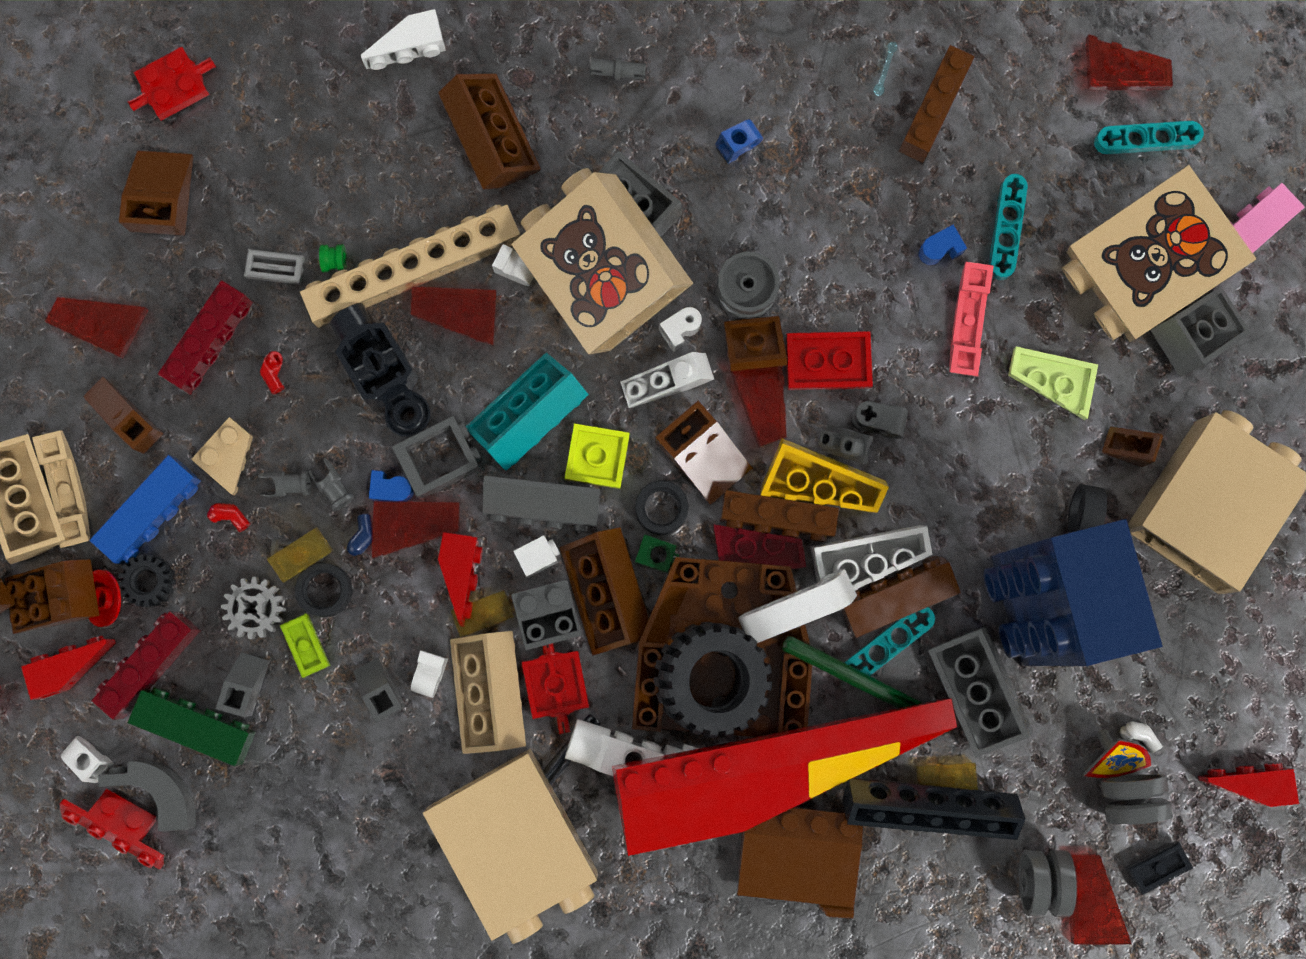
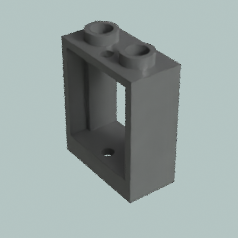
[392,416,482,500]

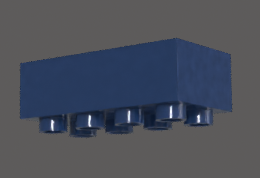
[984,519,1163,666]

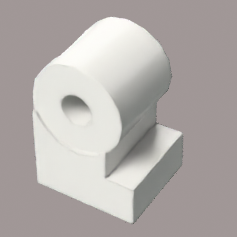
[492,244,534,286]
[658,307,702,352]
[411,651,448,698]
[60,736,114,783]

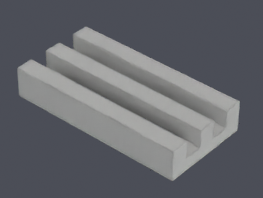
[244,249,305,285]

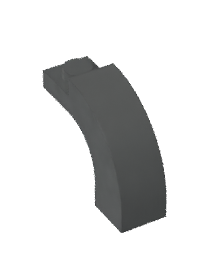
[98,760,196,831]

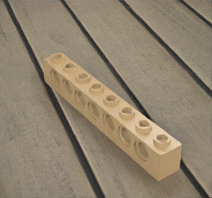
[300,205,521,328]

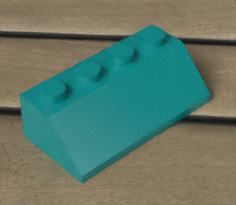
[466,352,589,471]

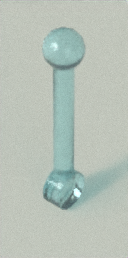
[873,42,898,96]

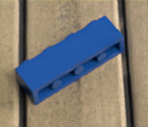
[89,455,201,565]

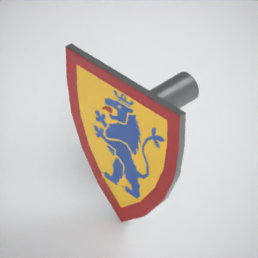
[1083,729,1151,778]

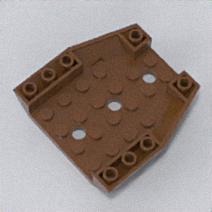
[632,557,813,737]

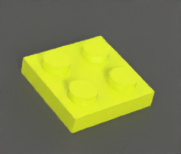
[565,424,630,489]

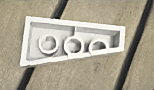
[810,525,933,591]

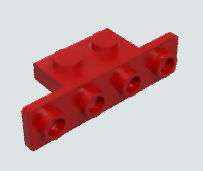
[59,789,164,869]

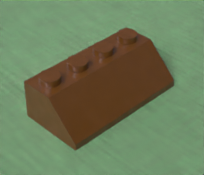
[438,74,541,190]
[560,527,649,656]

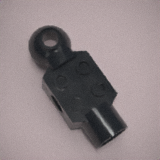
[330,304,431,437]

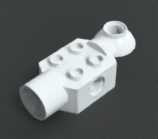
[565,719,698,776]

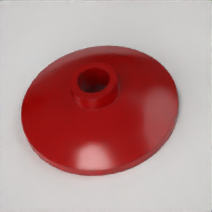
[89,570,121,627]

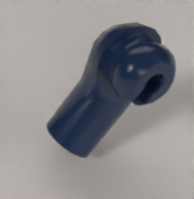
[347,514,374,556]

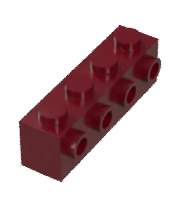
[158,280,253,395]
[91,611,201,720]

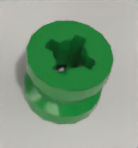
[319,244,347,273]

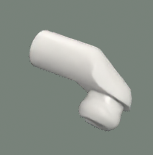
[1120,721,1163,754]

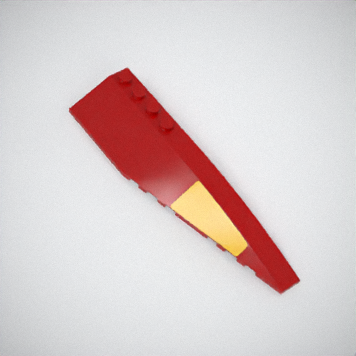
[612,698,957,856]

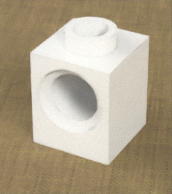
[514,535,560,578]

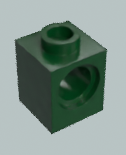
[635,534,680,574]

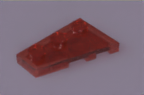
[372,501,460,559]

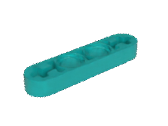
[1094,121,1204,154]
[988,174,1028,280]
[844,607,935,676]

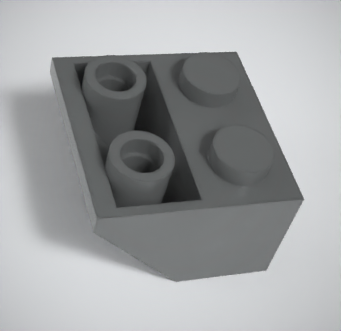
[511,580,582,651]

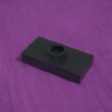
[1126,841,1193,895]

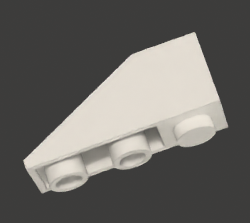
[361,9,446,70]
[620,352,714,408]

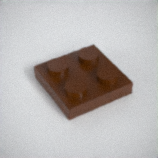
[724,316,787,371]

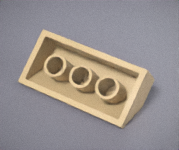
[0,434,65,564]
[450,631,526,754]

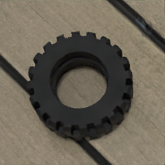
[654,622,772,738]

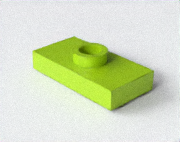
[280,613,331,678]

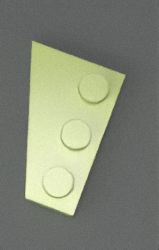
[1008,347,1098,420]

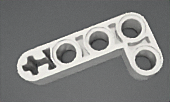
[738,569,857,643]

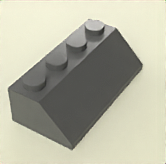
[483,475,601,532]
[928,625,1033,758]

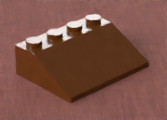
[737,808,863,908]

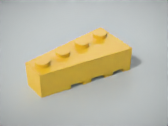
[760,438,889,513]

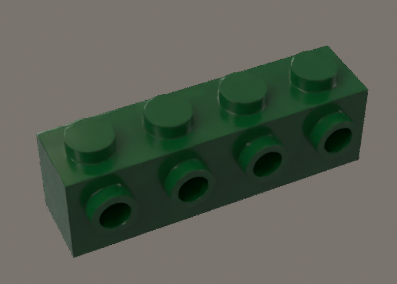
[127,687,256,766]

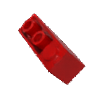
[438,532,483,627]
[21,636,116,700]
[1198,762,1299,807]

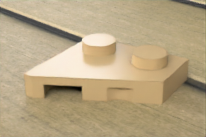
[191,417,253,496]

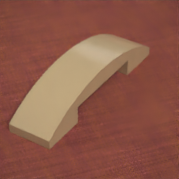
[32,430,90,548]

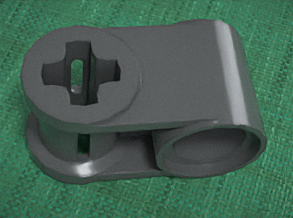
[851,401,908,439]

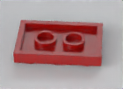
[786,331,873,390]

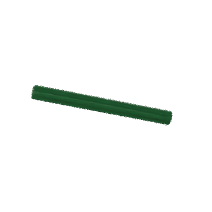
[782,636,922,708]

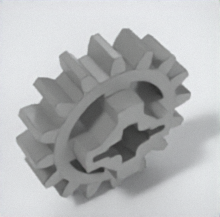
[221,577,286,639]

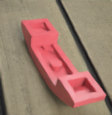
[949,262,994,377]

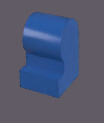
[715,119,763,164]
[919,224,967,265]
[369,470,414,503]

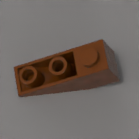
[83,377,164,454]

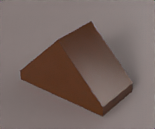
[1102,426,1163,467]

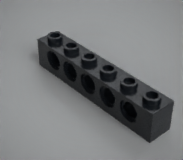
[842,778,1026,840]

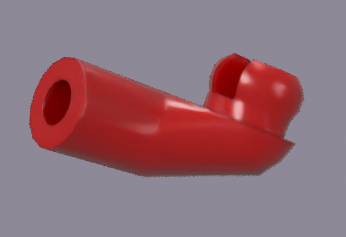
[260,351,285,395]
[207,503,251,532]

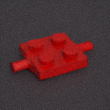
[127,47,216,121]
[522,643,589,734]

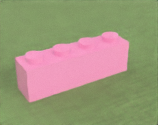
[1230,183,1305,253]

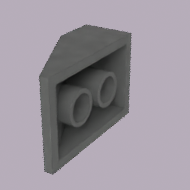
[598,151,682,237]
[1151,286,1251,377]

